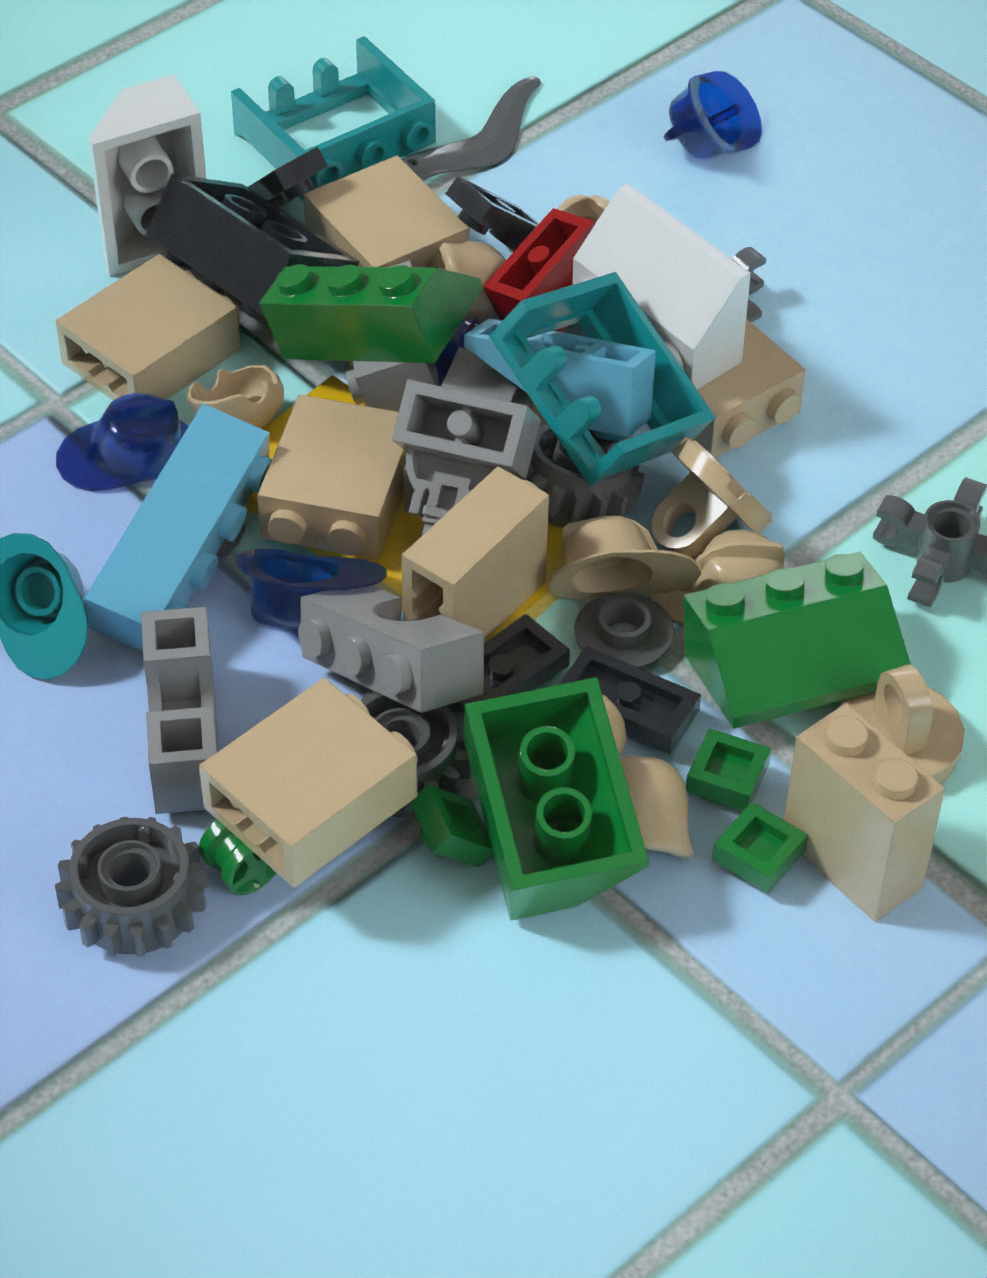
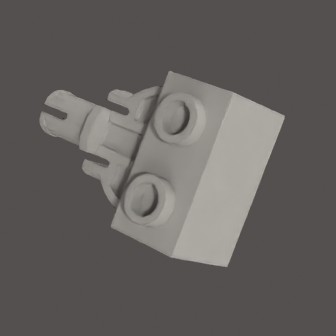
[392,379,541,536]

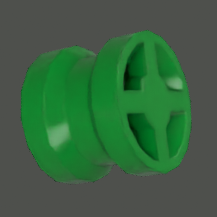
[199,819,277,895]

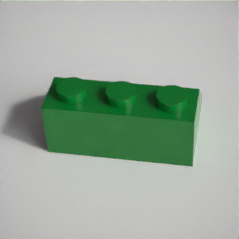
[259,264,483,363]
[684,551,911,729]
[463,677,649,921]

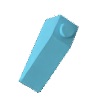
[464,318,656,440]

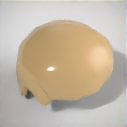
[186,365,284,429]

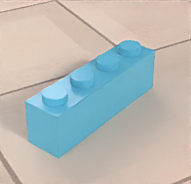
[84,404,272,652]

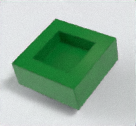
[686,728,771,811]
[410,784,493,867]
[712,802,808,894]

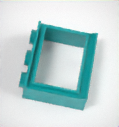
[231,36,436,201]
[489,272,716,486]

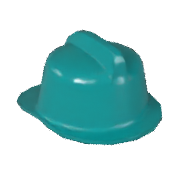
[0,533,89,679]

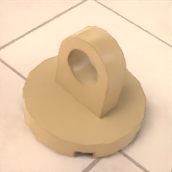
[651,437,773,557]
[838,664,965,784]

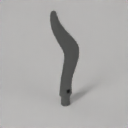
[401,76,541,181]

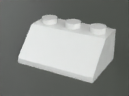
[88,74,207,277]
[572,183,751,390]

